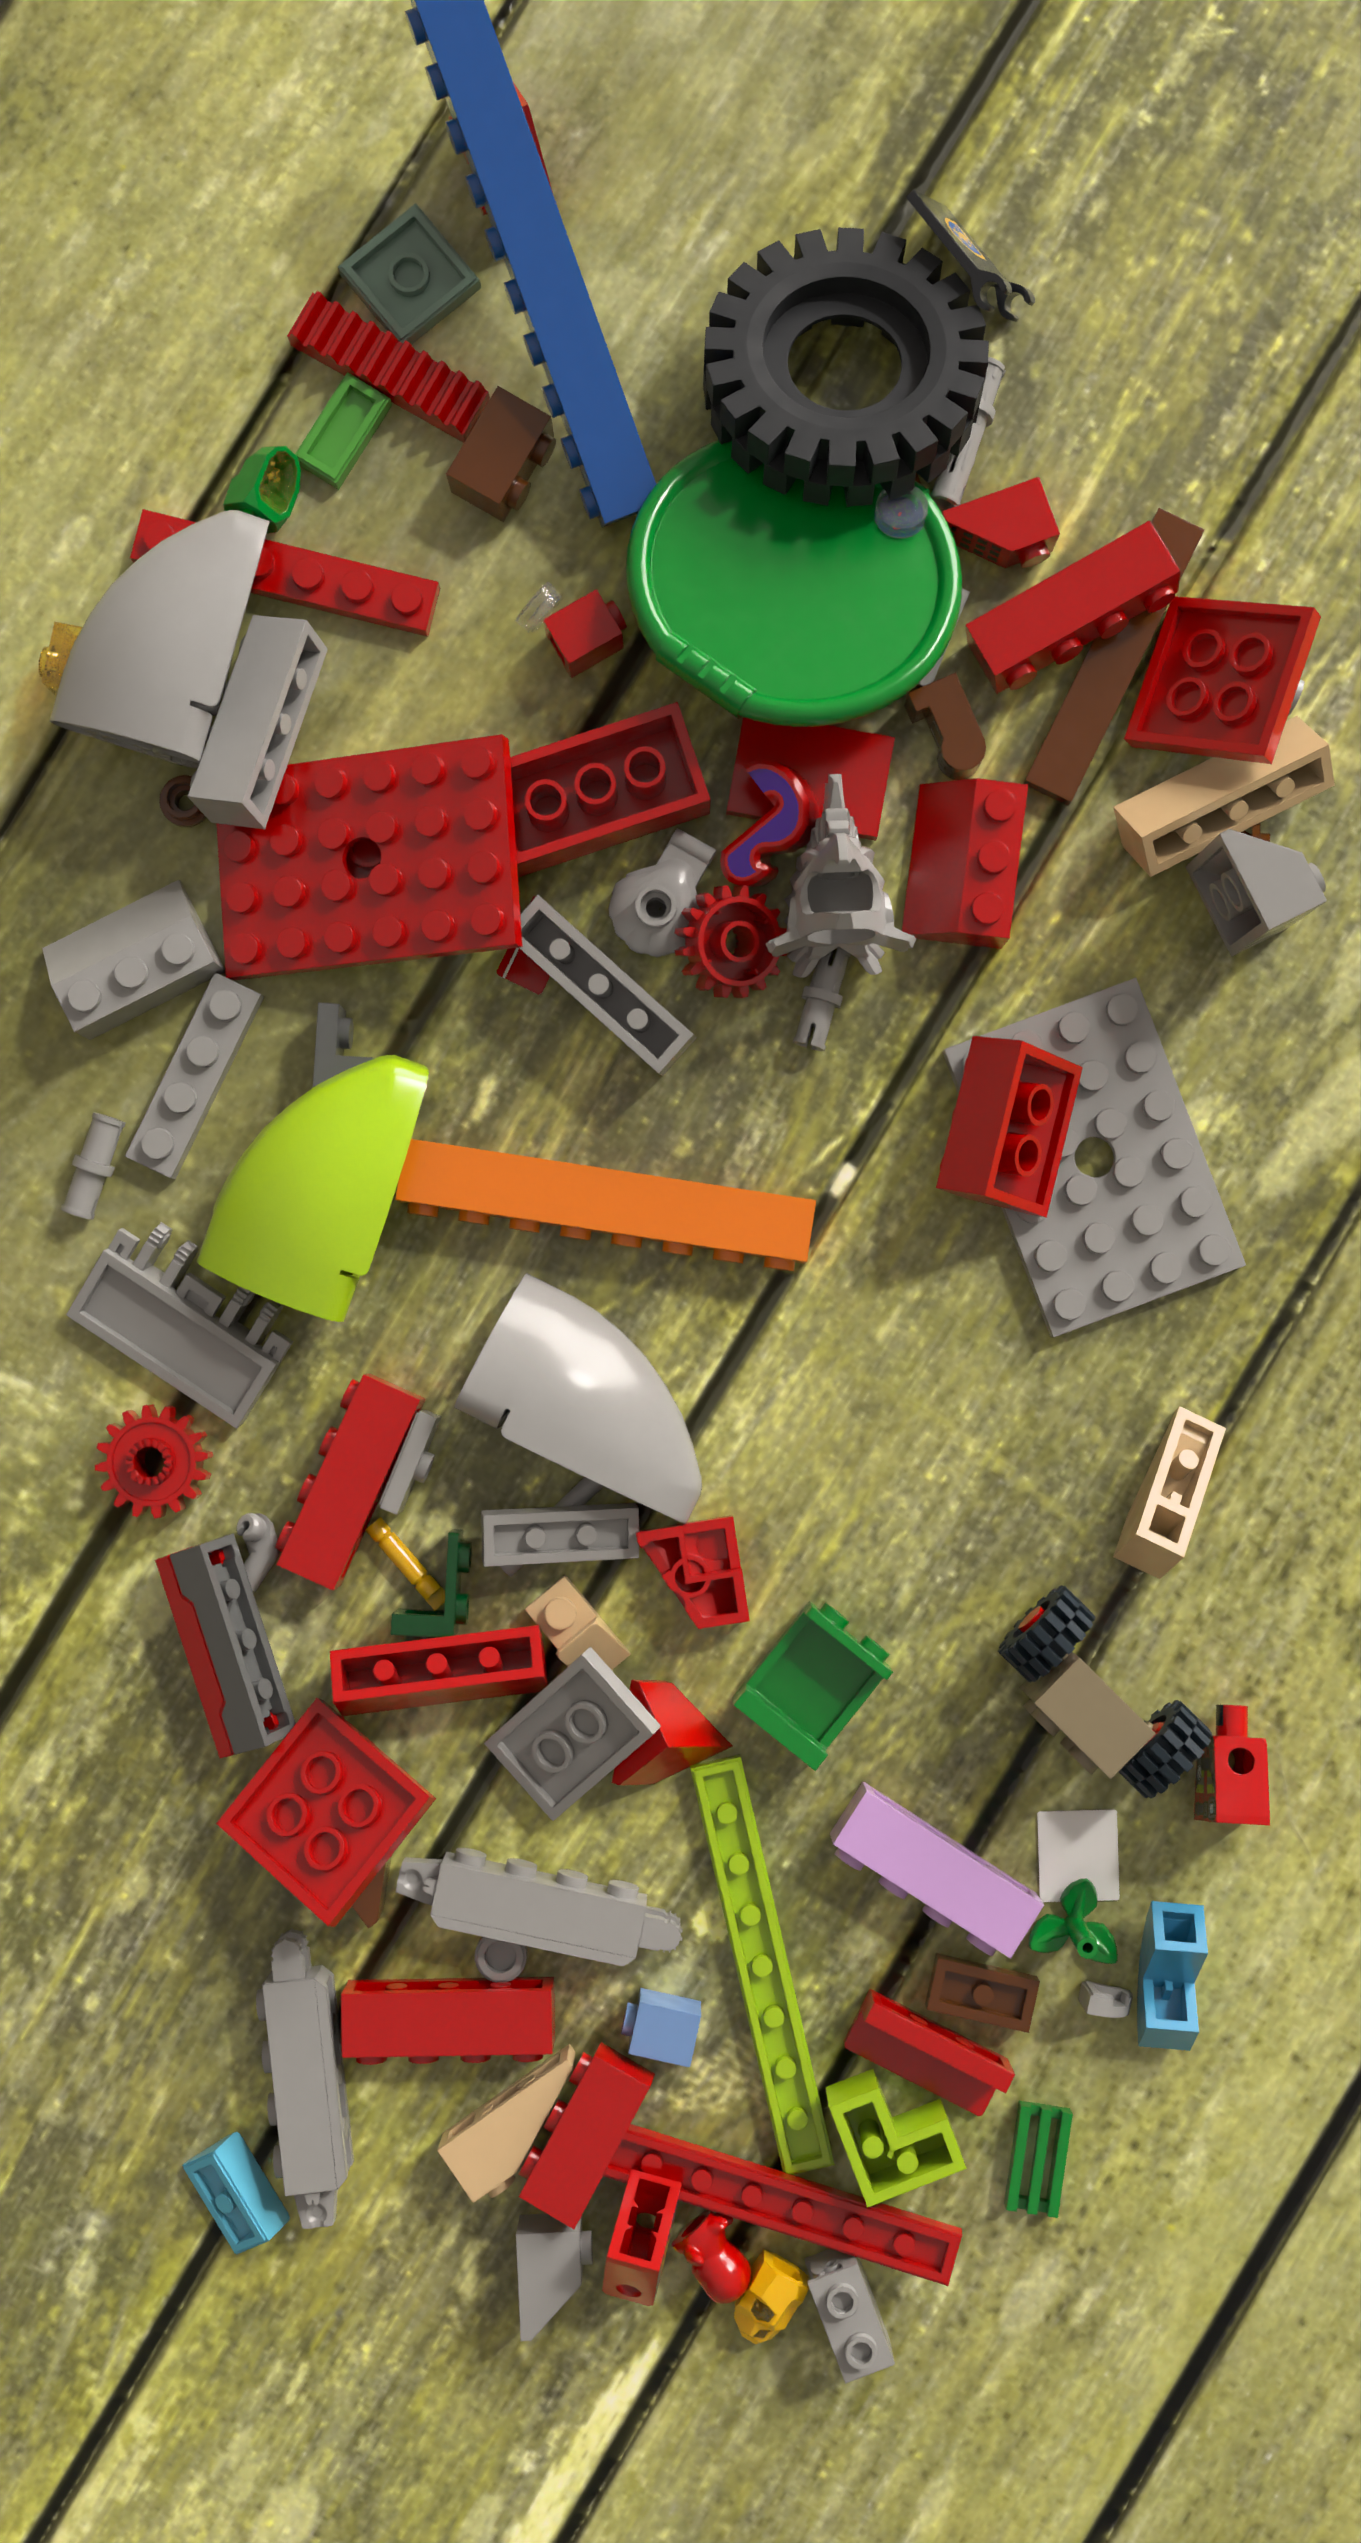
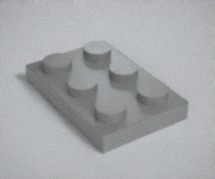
[484,1647,661,1821]

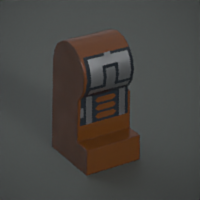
[904,672,986,780]

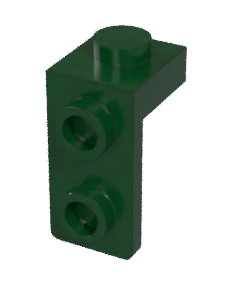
[391,1529,472,1642]

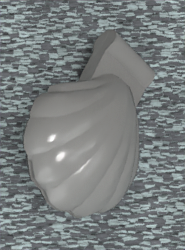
[608,828,717,957]

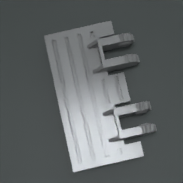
[66,1222,294,1429]

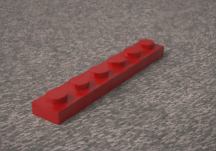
[130,509,441,637]

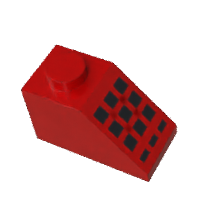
[942,477,1060,568]

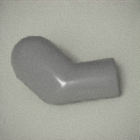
[236,1513,280,1592]

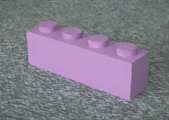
[830,1782,1044,1959]

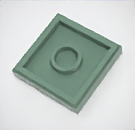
[338,203,481,345]

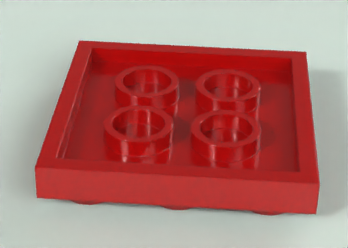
[1124,596,1321,764]
[216,1698,436,1927]

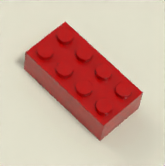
[510,702,711,878]

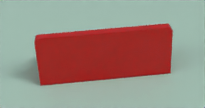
[844,1989,1015,2116]

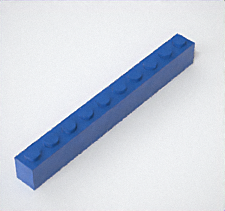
[405,0,656,528]

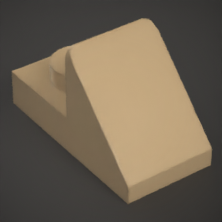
[525,1574,631,1670]

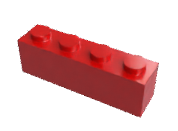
[965,520,1181,694]
[275,1374,426,1591]
[330,1625,548,1716]
[341,1977,555,2065]

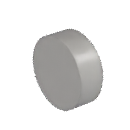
[475,1936,528,1982]

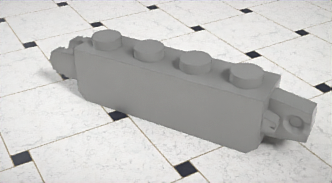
[396,1848,683,1966]
[256,1928,354,2229]

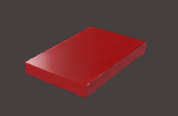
[726,717,895,841]

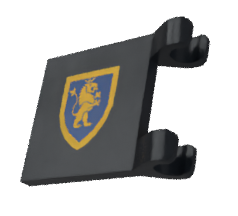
[906,189,1035,322]

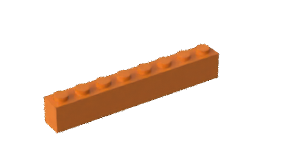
[395,1139,816,1272]

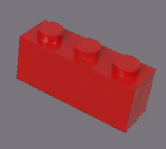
[518,2042,655,2230]

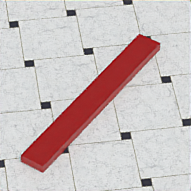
[603,2124,962,2286]

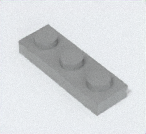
[481,1503,639,1567]

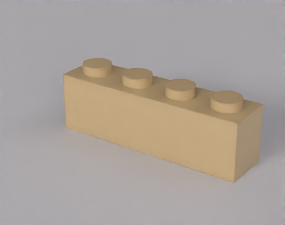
[1113,716,1335,877]

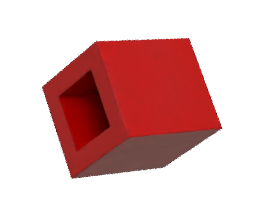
[543,589,627,678]

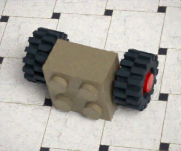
[998,1585,1212,1799]

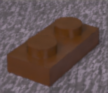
[925,1953,1040,2033]

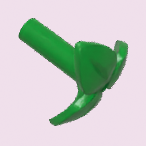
[1028,1878,1118,1964]

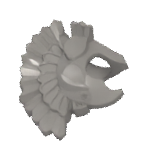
[765,774,916,978]

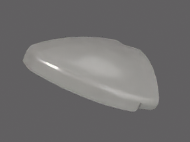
[50,510,270,769]
[454,1273,702,1524]

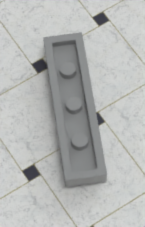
[125,972,264,1180]

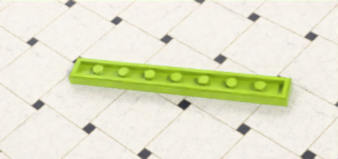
[690,1754,835,2175]

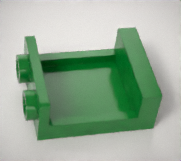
[733,1601,893,1771]

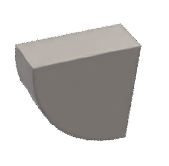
[1078,1980,1133,2018]

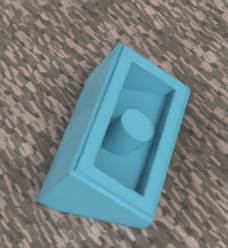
[182,2132,290,2254]

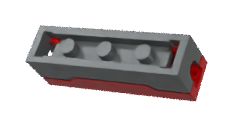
[155,1533,296,1759]

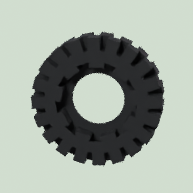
[703,227,989,507]

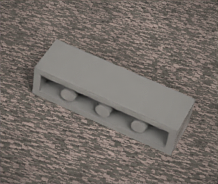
[187,615,328,829]
[520,895,697,1076]

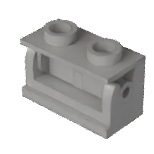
[804,2249,895,2384]

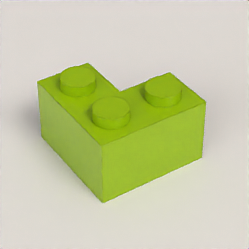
[825,2069,967,2207]

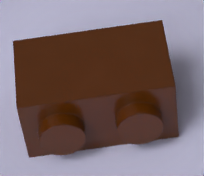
[446,386,556,522]

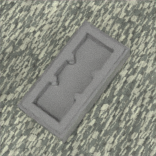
[379,1410,442,1515]

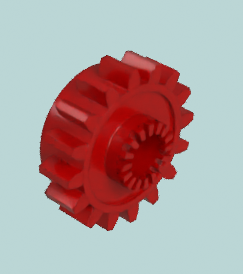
[674,885,787,998]
[95,1404,213,1519]

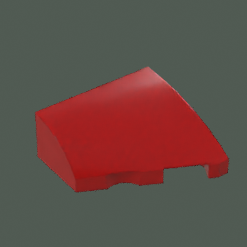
[636,1515,750,1629]

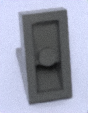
[313,1002,374,1087]

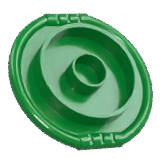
[625,440,962,727]

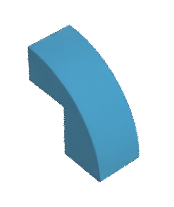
[1137,1901,1208,2051]

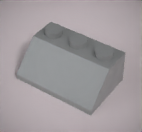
[1186,829,1327,957]
[42,880,225,1040]

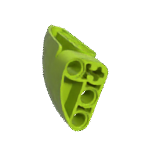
[197,1055,429,1322]

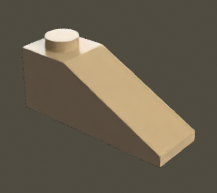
[1113,1406,1226,1579]
[437,2044,575,2203]

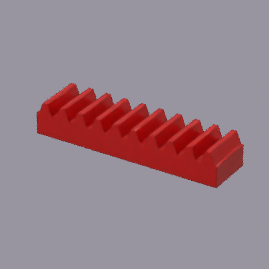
[287,291,490,443]

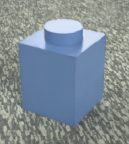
[621,1988,701,2067]

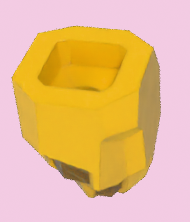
[734,2249,809,2344]

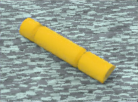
[365,1517,445,1611]

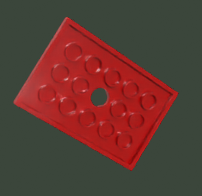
[216,734,523,980]

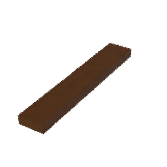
[1023,508,1205,806]

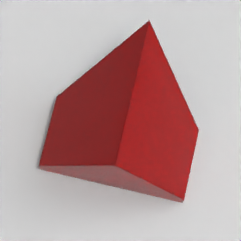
[612,1680,733,1785]

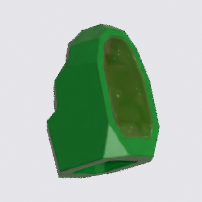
[223,446,301,534]

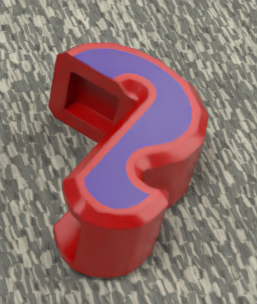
[720,759,819,887]

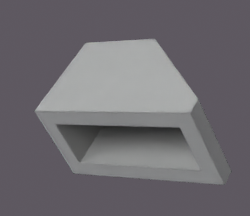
[516,2214,593,2341]

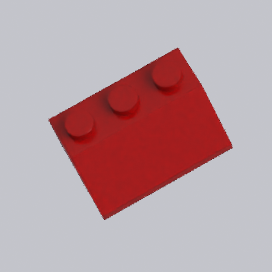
[901,778,1028,949]
[936,1036,1083,1218]

